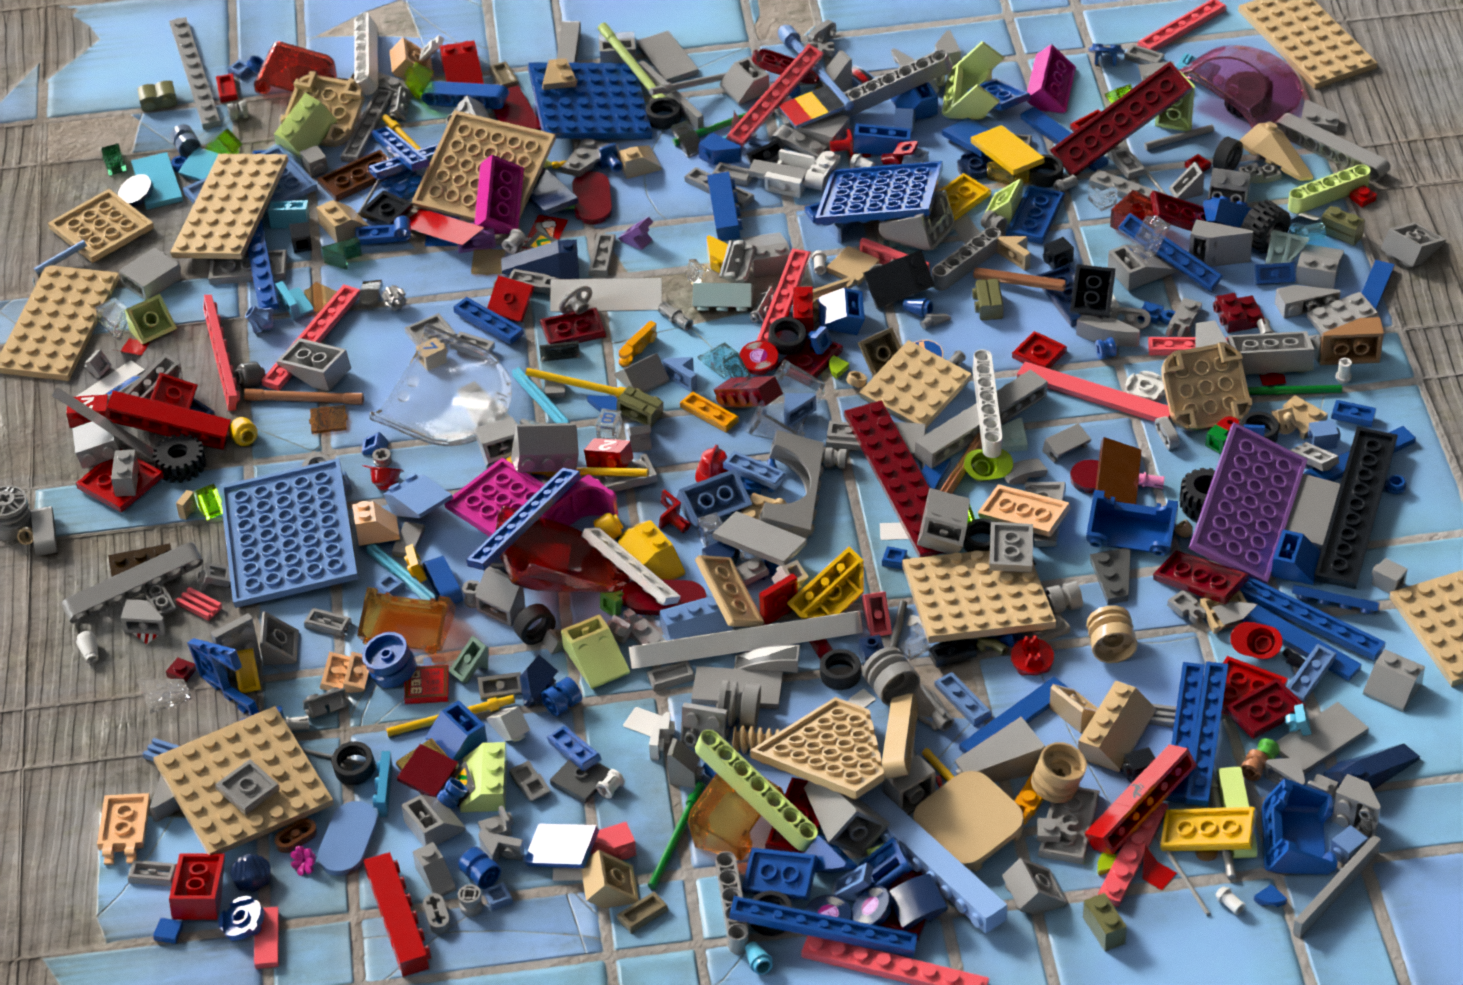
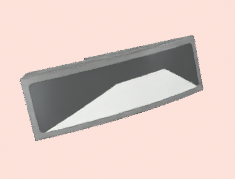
[734,645,800,673]

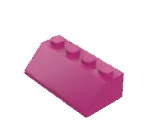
[1027,44,1076,113]
[474,154,524,234]

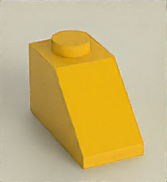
[706,235,728,273]

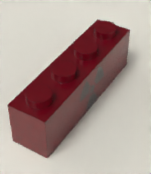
[713,376,783,407]

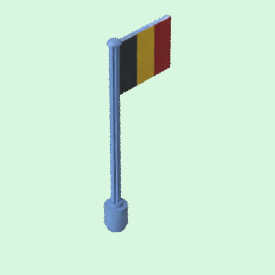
[778,25,854,129]

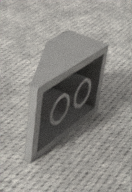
[1381,222,1447,268]
[743,232,791,277]
[1295,244,1344,289]
[276,338,351,391]

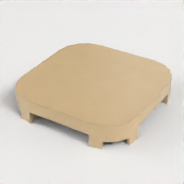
[280,72,365,147]
[1161,342,1252,431]
[913,771,1024,872]

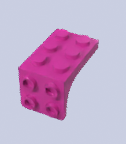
[540,474,618,540]

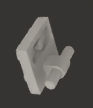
[680,702,730,748]

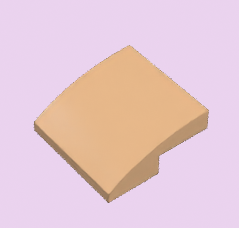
[320,652,369,693]

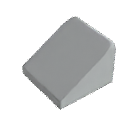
[542,629,564,654]

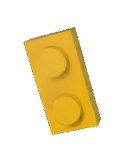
[404,544,427,583]

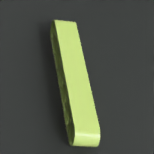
[695,729,818,851]

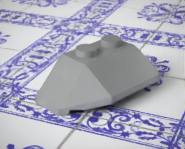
[125,353,183,399]

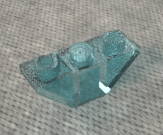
[698,342,751,380]

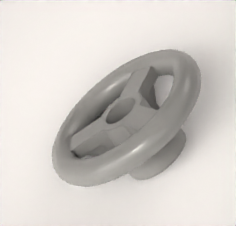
[559,286,592,315]

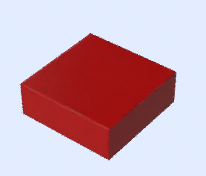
[1184,154,1211,172]

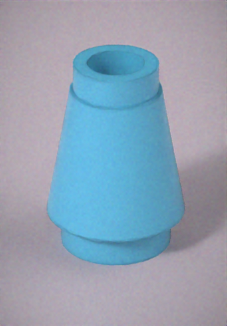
[745,941,772,975]

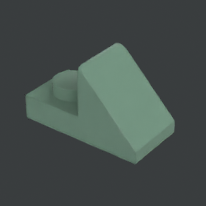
[449,635,489,684]

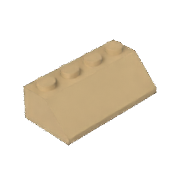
[1078,681,1156,772]

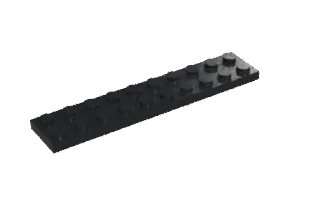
[1314,427,1398,589]

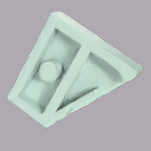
[1265,230,1309,264]
[1001,418,1028,452]

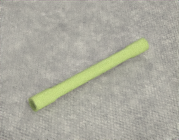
[597,22,666,99]

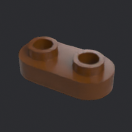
[274,818,317,853]

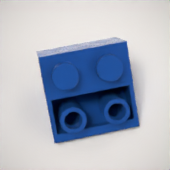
[891,82,938,120]
[1203,196,1252,228]
[818,288,865,335]
[1271,529,1321,585]
[426,700,487,761]

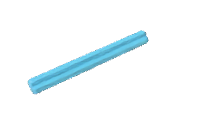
[512,367,570,423]
[366,543,438,605]

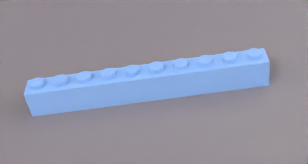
[859,786,1007,934]

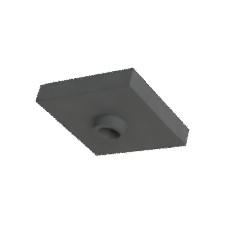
[550,760,611,804]

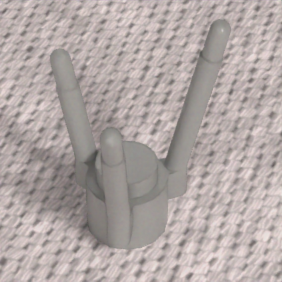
[917,684,955,732]

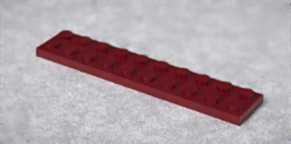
[844,400,945,558]

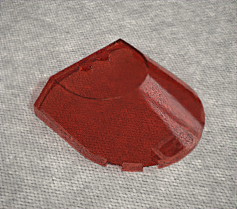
[495,506,630,593]

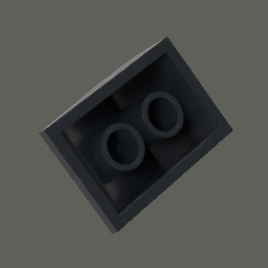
[863,250,935,309]
[1070,264,1116,318]

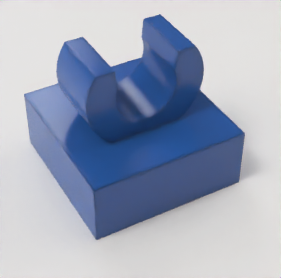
[806,326,832,354]

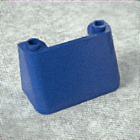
[1086,490,1178,556]
[1261,778,1338,875]

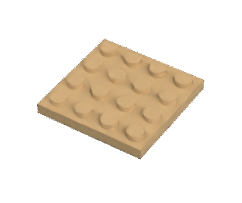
[48,189,154,263]
[859,340,972,429]

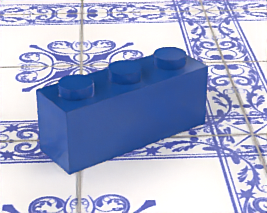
[853,123,911,156]

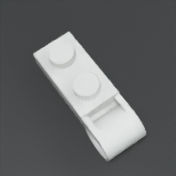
[804,151,841,191]

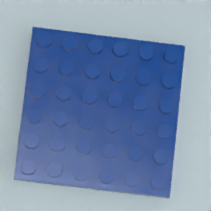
[528,62,653,139]
[815,161,943,226]

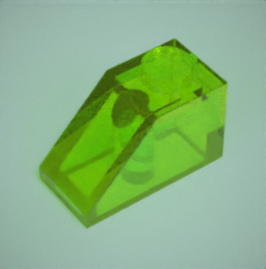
[404,62,434,100]
[203,128,243,154]

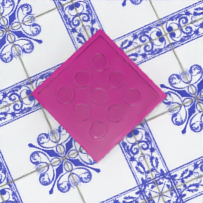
[444,458,545,537]

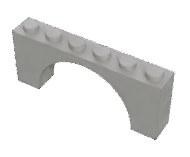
[759,430,825,539]

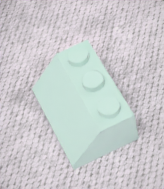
[693,283,754,311]

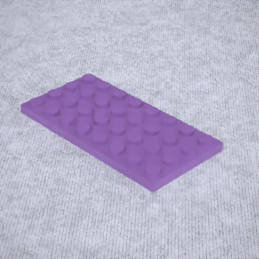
[1189,422,1308,584]

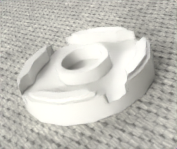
[1125,371,1165,402]

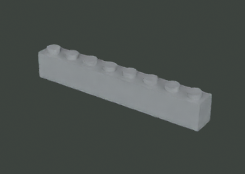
[915,370,1048,469]

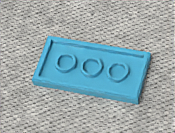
[131,152,183,210]

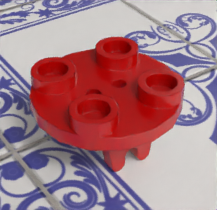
[1011,635,1054,675]

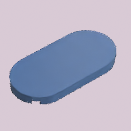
[318,801,378,876]

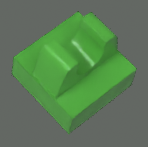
[600,589,624,616]

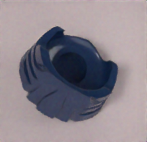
[230,854,271,892]

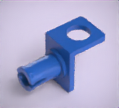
[597,143,623,172]

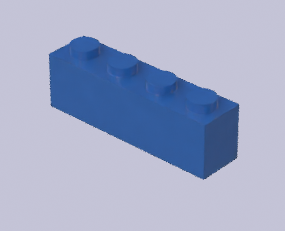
[707,171,743,241]

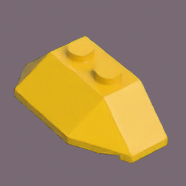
[618,520,685,580]
[787,546,864,619]

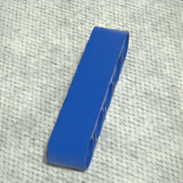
[421,81,509,109]

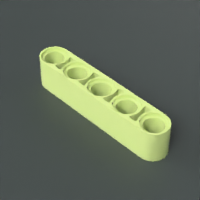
[1288,165,1370,214]
[1217,767,1257,859]

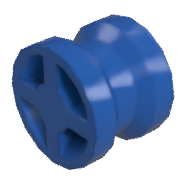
[1095,337,1117,359]

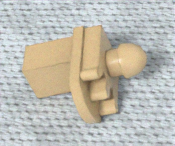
[1271,407,1297,434]

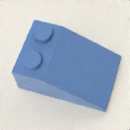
[383,473,453,518]

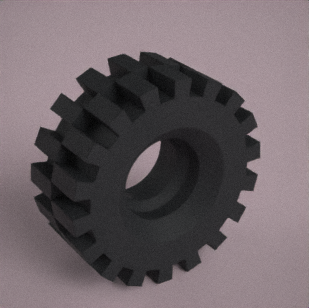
[153,433,206,483]

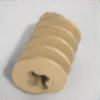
[732,725,780,754]

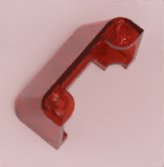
[254,41,337,95]

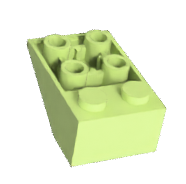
[561,614,630,689]

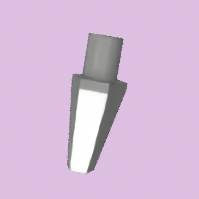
[920,314,951,329]

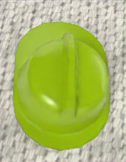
[964,449,1013,482]

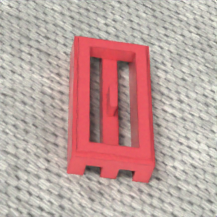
[176,587,222,621]

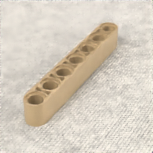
[882,693,918,779]

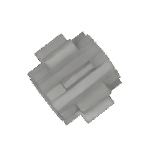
[382,285,407,311]

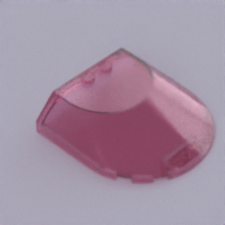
[1179,45,1303,129]

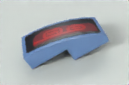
[852,65,875,88]

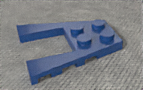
[187,638,259,716]

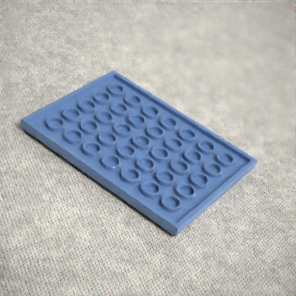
[219,458,359,608]

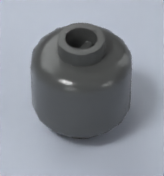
[234,362,265,389]

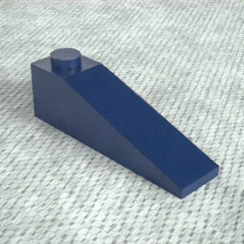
[501,239,579,280]
[1323,743,1420,790]

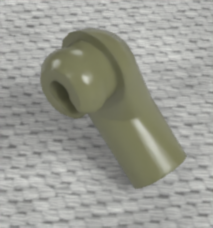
[975,637,1008,655]

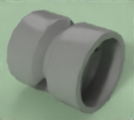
[1045,581,1083,614]

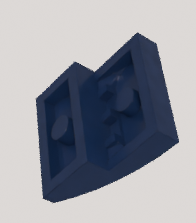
[889,873,949,931]

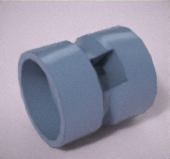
[170,124,201,157]

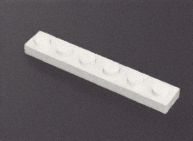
[582,527,681,605]

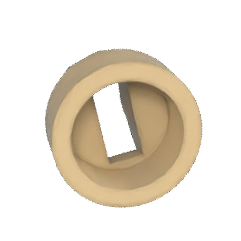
[1175,519,1193,538]
[17,527,33,545]

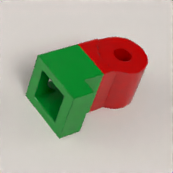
[1205,416,1239,454]

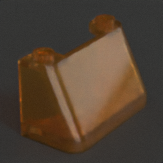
[357,587,456,654]
[688,773,785,861]

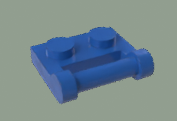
[858,837,914,888]

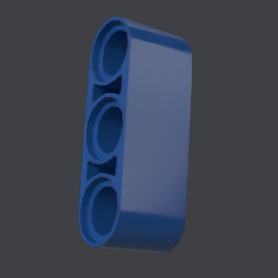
[423,556,463,608]

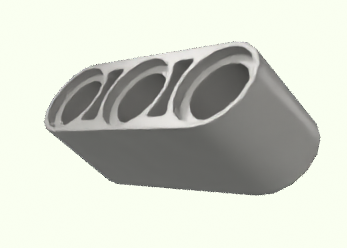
[31,506,58,556]

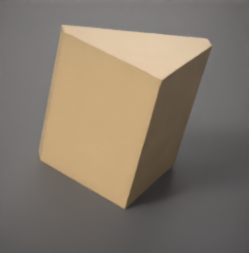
[1050,684,1098,733]

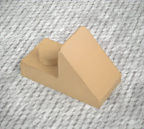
[997,236,1031,271]

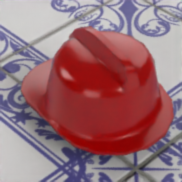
[695,445,729,482]
[362,465,404,490]
[1230,622,1283,659]

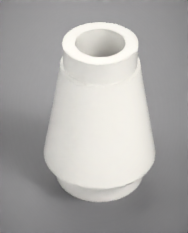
[76,631,99,664]

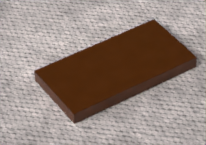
[317,150,396,202]
[1095,437,1142,504]

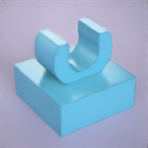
[1285,704,1312,736]

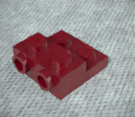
[1213,293,1265,333]

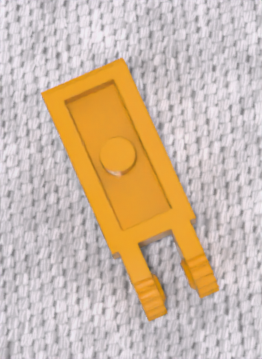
[618,321,657,367]
[1014,772,1044,825]

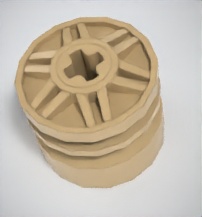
[1086,605,1138,663]
[1031,742,1087,803]

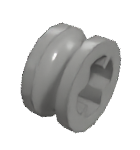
[372,448,392,467]

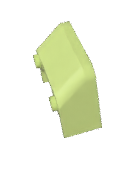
[942,41,1004,120]

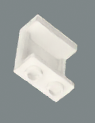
[764,149,815,198]

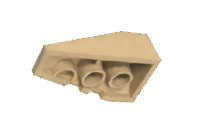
[1239,122,1314,181]

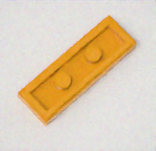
[680,392,739,432]

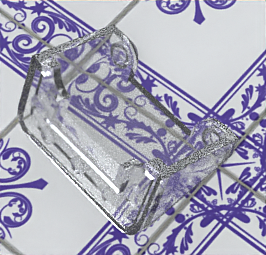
[744,359,826,440]

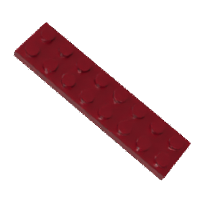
[1050,61,1193,176]

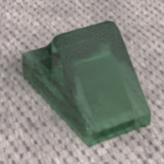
[100,143,127,176]
[321,237,362,269]

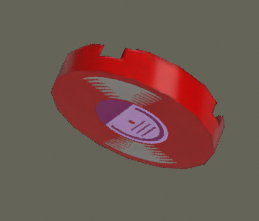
[739,341,779,375]

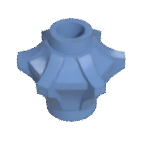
[245,305,275,334]

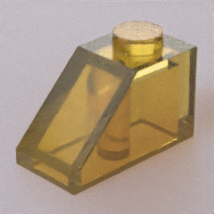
[987,161,1031,185]

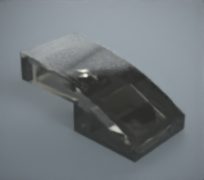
[671,120,701,158]

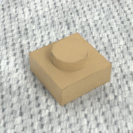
[176,490,197,520]

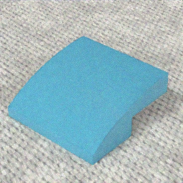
[179,148,219,181]

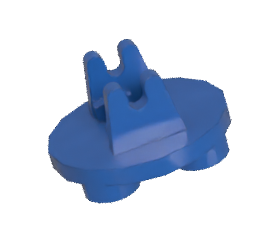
[1088,43,1125,66]

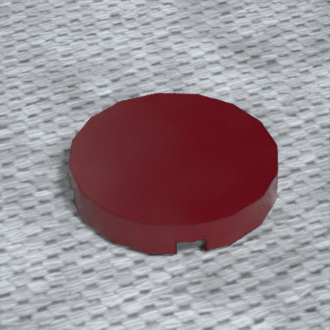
[1070,459,1099,493]

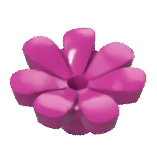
[290,846,316,876]

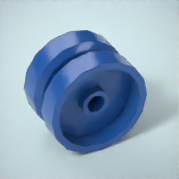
[362,632,417,688]

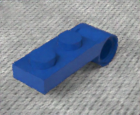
[355,216,411,245]

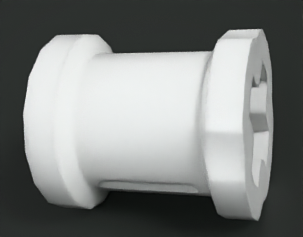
[502,229,526,254]
[596,769,625,799]

